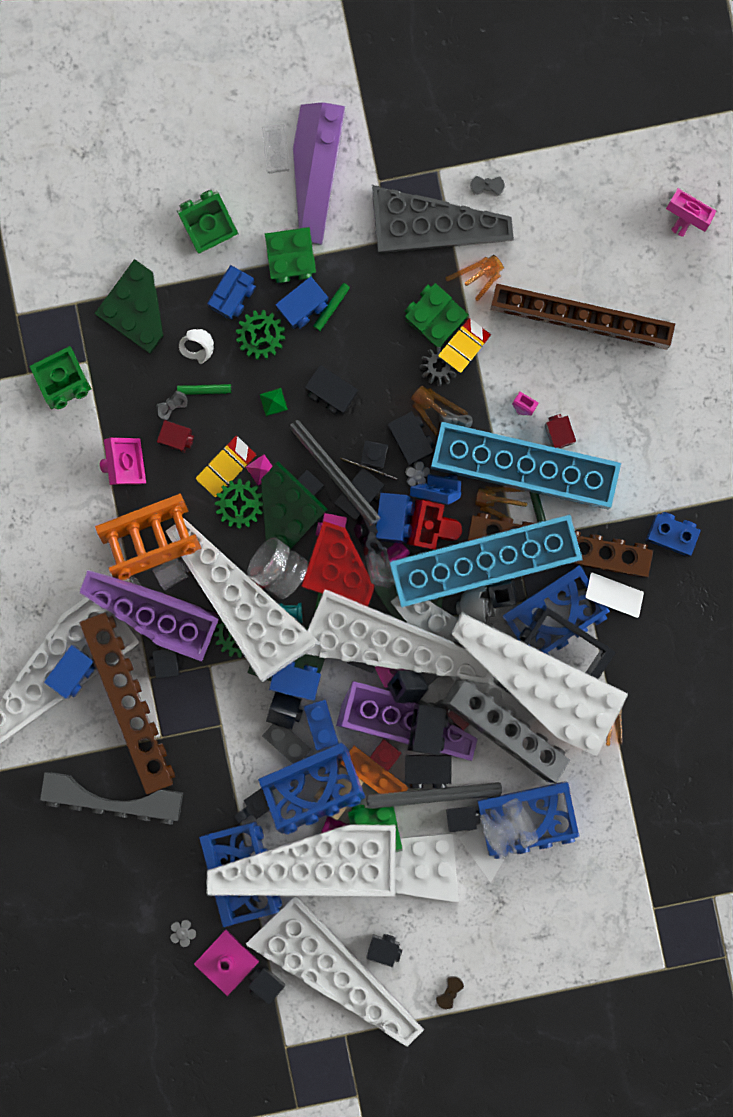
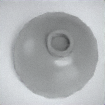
[456,585,495,627]

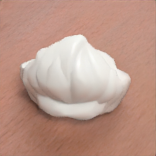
[179,329,214,364]

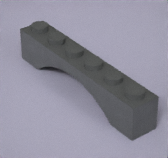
[40,772,184,824]

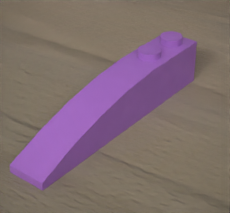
[293,102,345,245]
[79,570,218,661]
[336,681,478,761]

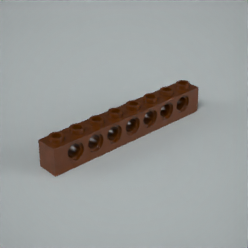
[490,283,676,350]
[467,513,653,578]
[79,611,175,794]

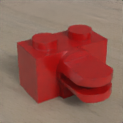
[407,499,462,550]

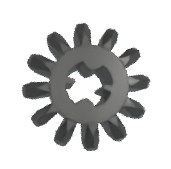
[420,347,456,387]

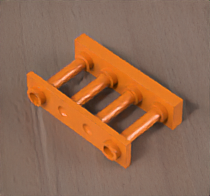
[95,493,202,580]

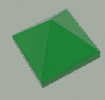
[259,388,288,416]

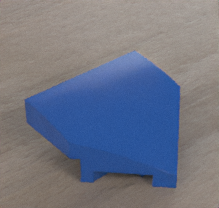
[410,474,461,504]

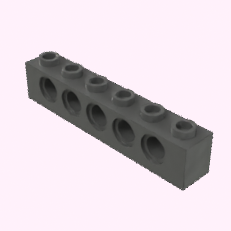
[442,679,571,783]

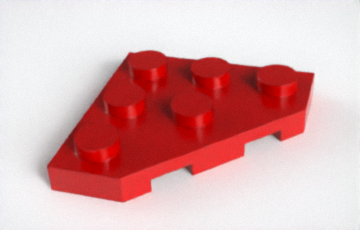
[301,521,375,607]

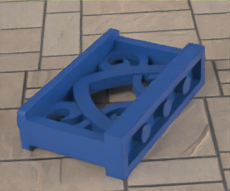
[502,565,610,656]
[258,743,366,834]
[477,781,580,859]
[199,821,282,927]

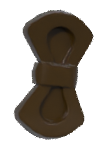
[436,976,464,1009]

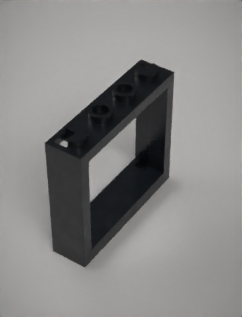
[493,605,616,698]

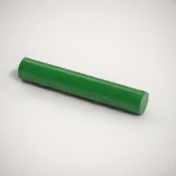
[313,283,350,331]
[177,384,231,395]

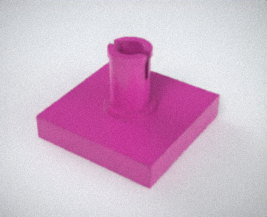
[666,188,717,237]
[100,438,146,485]
[194,930,259,996]

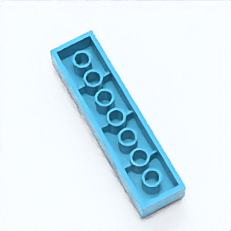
[431,422,621,510]
[390,515,582,607]

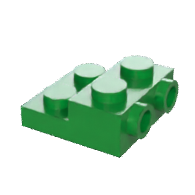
[177,189,239,254]
[265,227,316,283]
[405,283,469,348]
[29,346,92,410]
[348,805,403,853]

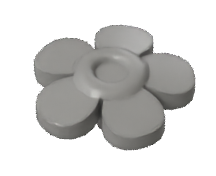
[405,461,430,486]
[170,920,196,947]

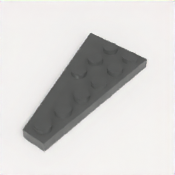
[372,185,514,253]

